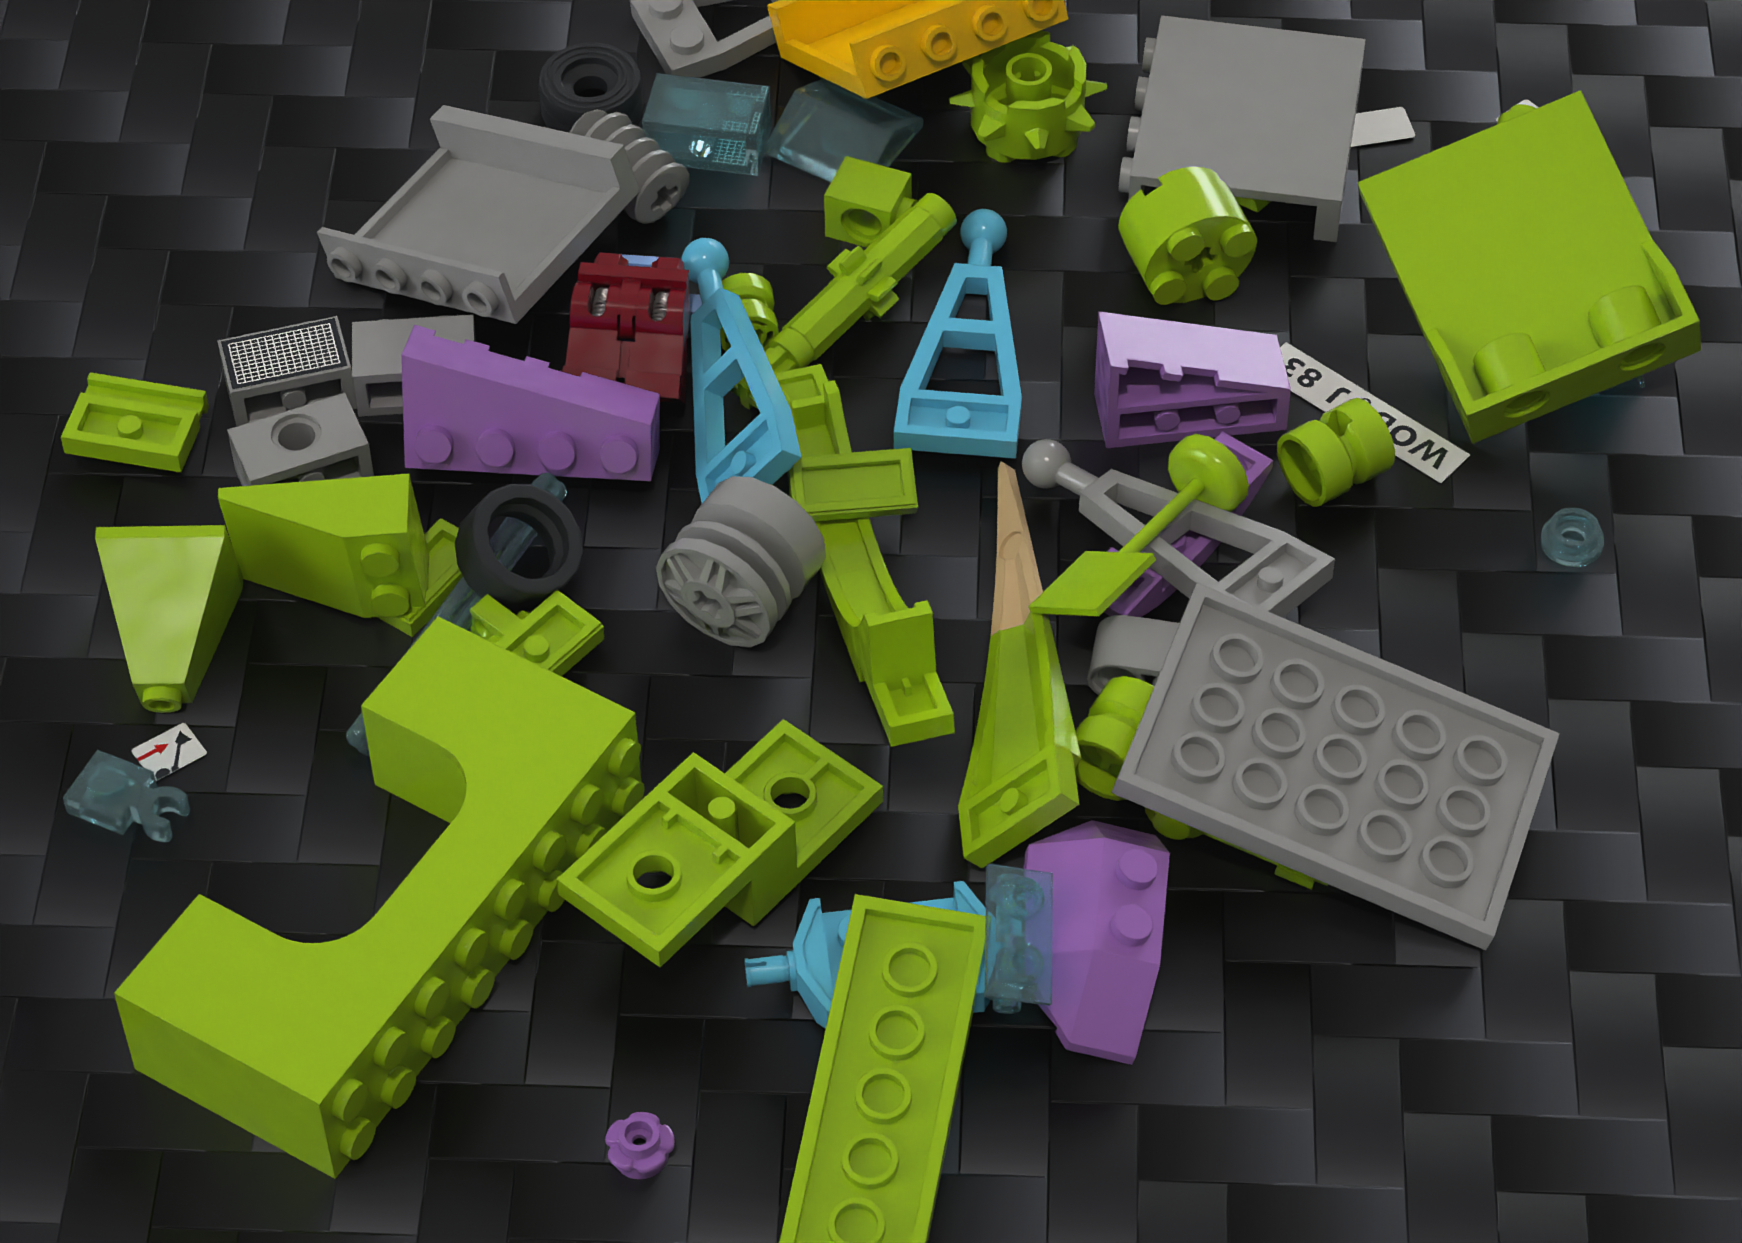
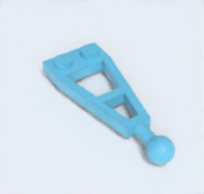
[894,209,1022,458]
[682,238,801,503]

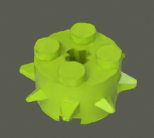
[949,30,1107,163]

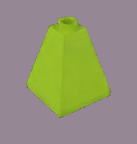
[95,525,243,713]

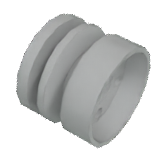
[656,476,826,647]

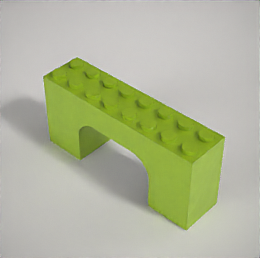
[114,616,644,1179]

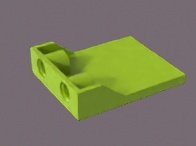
[1357,90,1702,444]

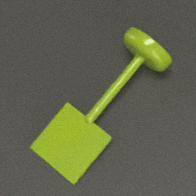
[1028,434,1249,616]

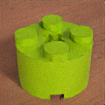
[1118,167,1257,305]

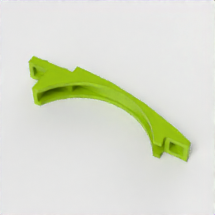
[774,364,955,747]

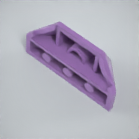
[1013,820,1170,1065]

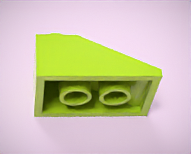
[218,474,429,618]

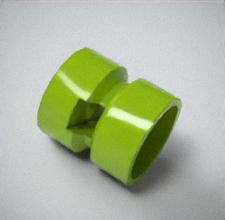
[1277,398,1395,507]
[1075,676,1154,801]

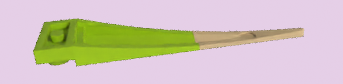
[958,462,1081,868]

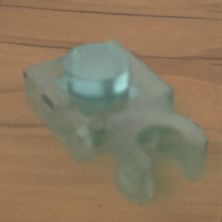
[63,750,190,842]

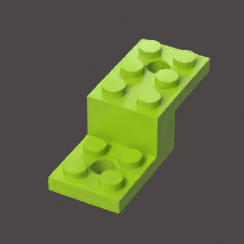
[557,719,883,967]

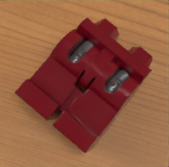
[562,253,690,405]

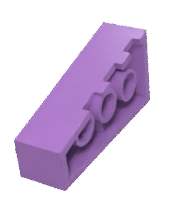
[401,325,660,481]

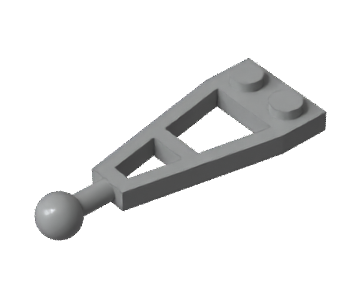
[630,0,778,87]
[1022,439,1335,618]

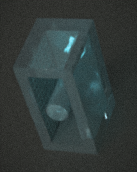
[642,73,772,176]

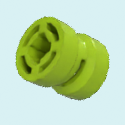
[720,273,779,352]

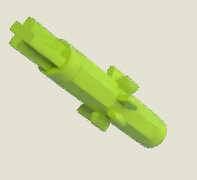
[731,193,957,410]

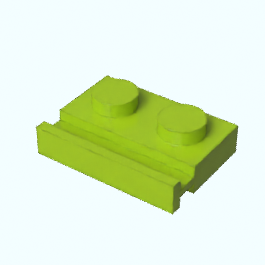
[61,372,209,472]

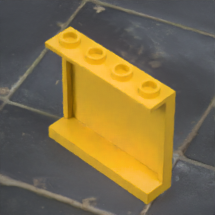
[767,0,1068,99]

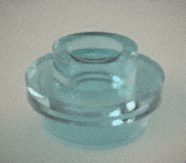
[1540,508,1604,567]

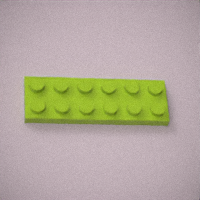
[779,894,990,1243]

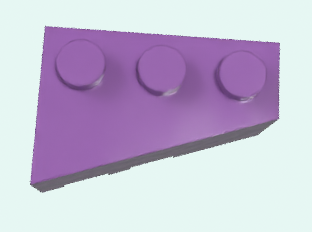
[1094,311,1291,448]

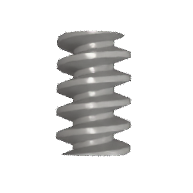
[569,109,689,224]

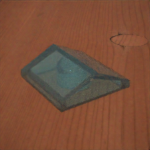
[765,78,923,182]

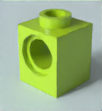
[824,156,918,248]

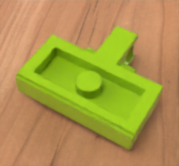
[470,590,604,676]

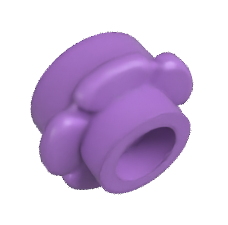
[605,1112,675,1179]

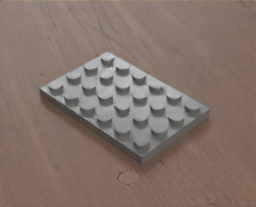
[1111,582,1560,950]

